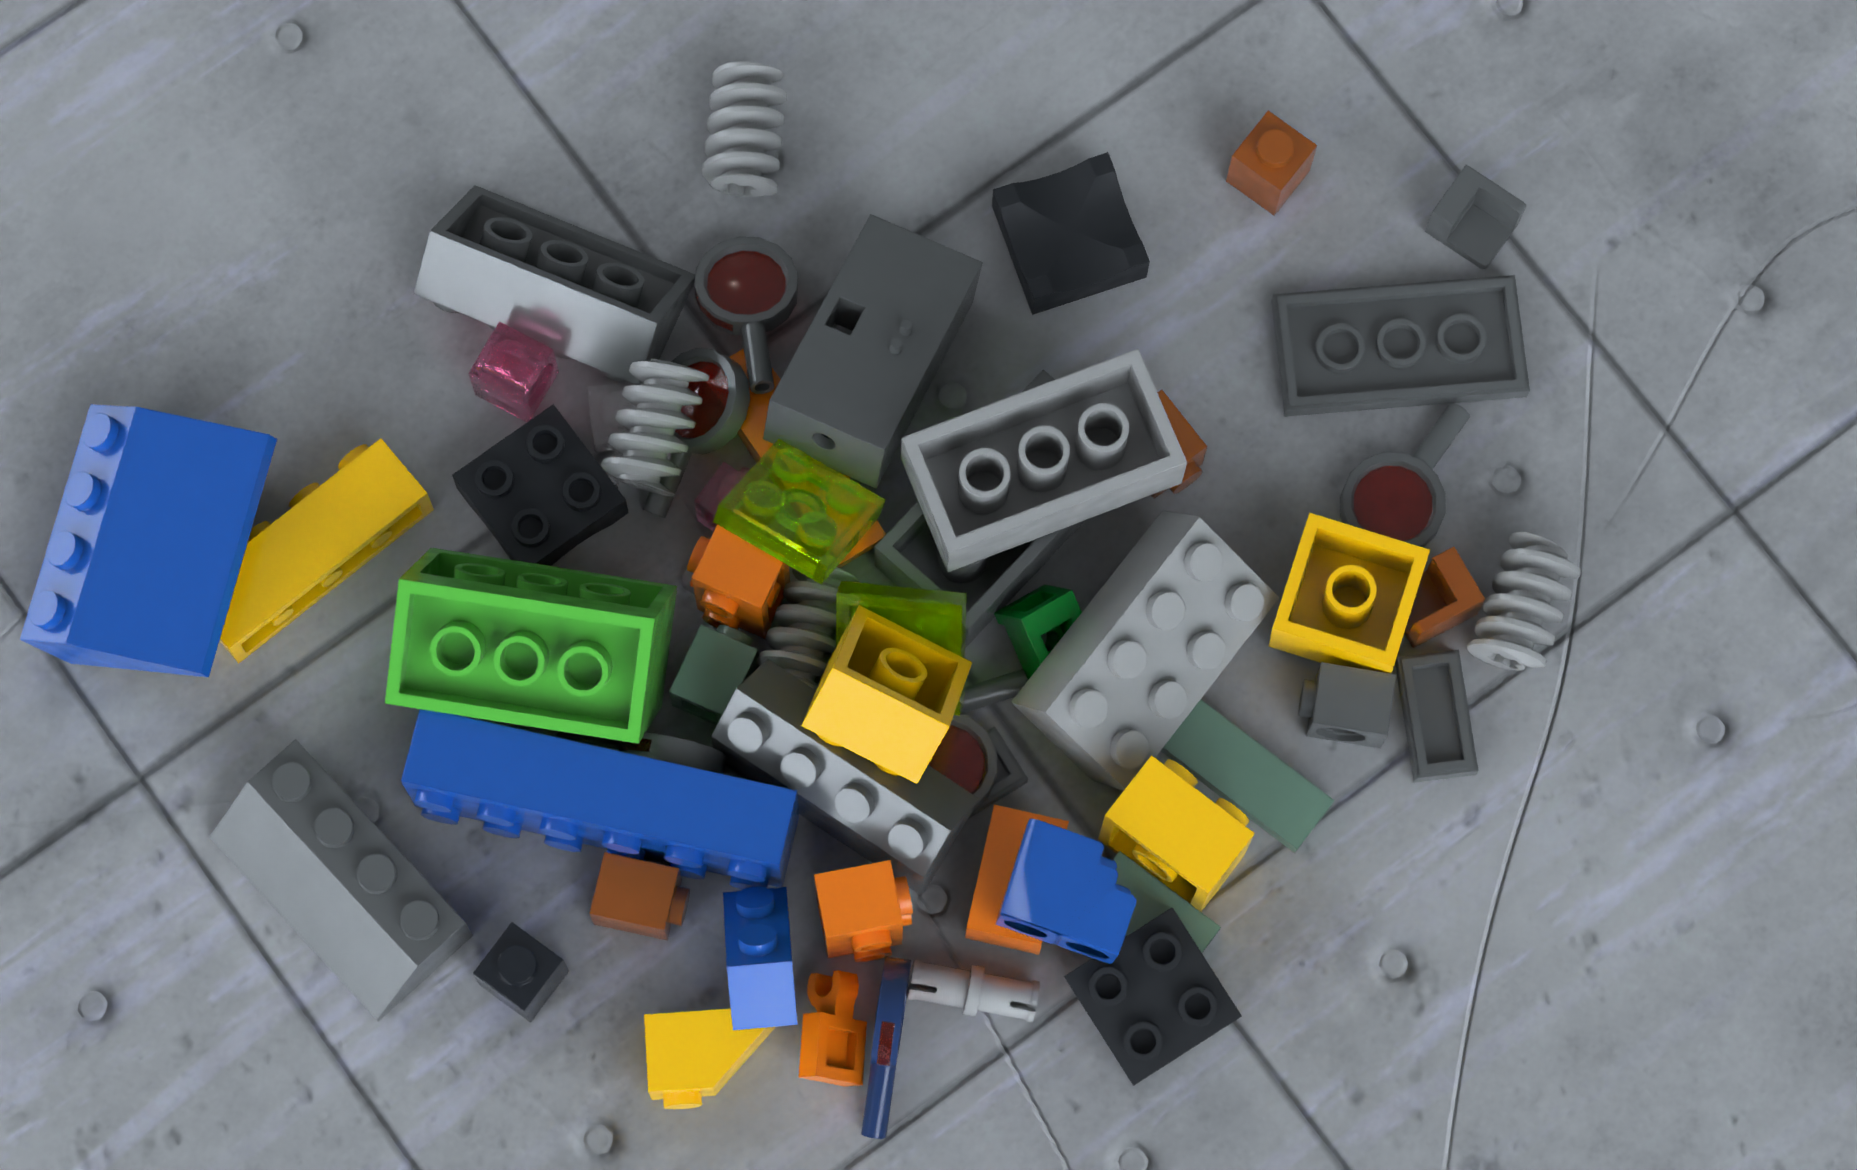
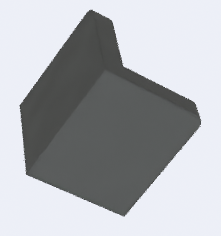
[1425,164,1526,269]

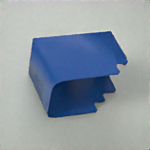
[995,819,1137,964]

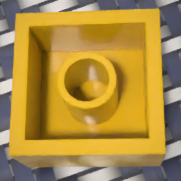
[1268,512,1430,673]
[801,605,972,784]
[1098,755,1255,912]

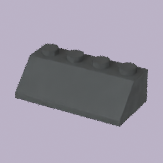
[414,185,695,385]
[711,659,979,896]
[210,739,473,1022]

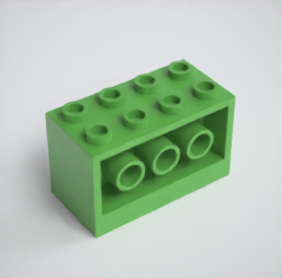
[385,548,677,744]

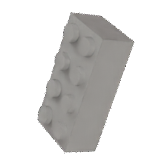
[901,349,1187,572]
[1011,510,1280,791]

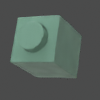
[669,624,759,725]

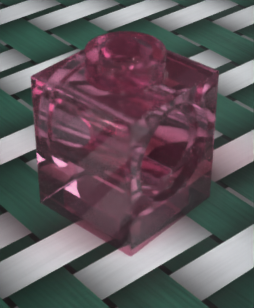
[468,321,559,422]

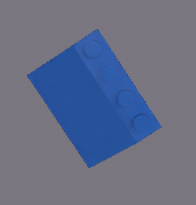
[20,404,277,677]

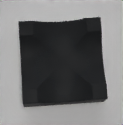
[992,152,1150,315]
[452,404,629,566]
[1064,908,1242,1086]

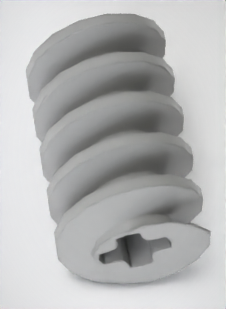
[702,61,787,197]
[601,359,709,496]
[1467,532,1581,670]
[757,559,863,690]

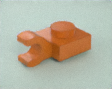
[799,970,867,1087]

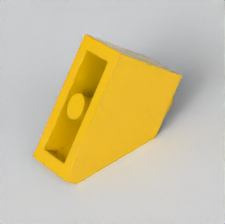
[644,1008,775,1109]

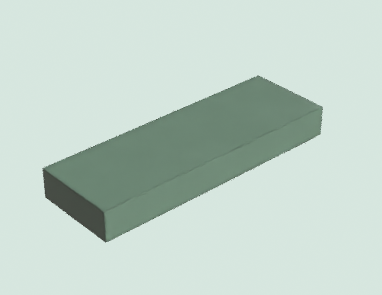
[1161,699,1335,853]

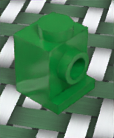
[994,584,1082,680]

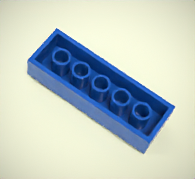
[401,709,799,890]

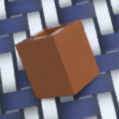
[1404,546,1486,648]

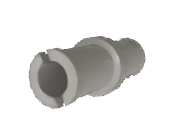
[907,959,1040,1022]

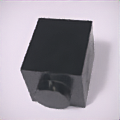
[473,922,569,1023]

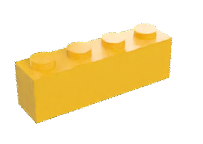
[219,438,434,664]

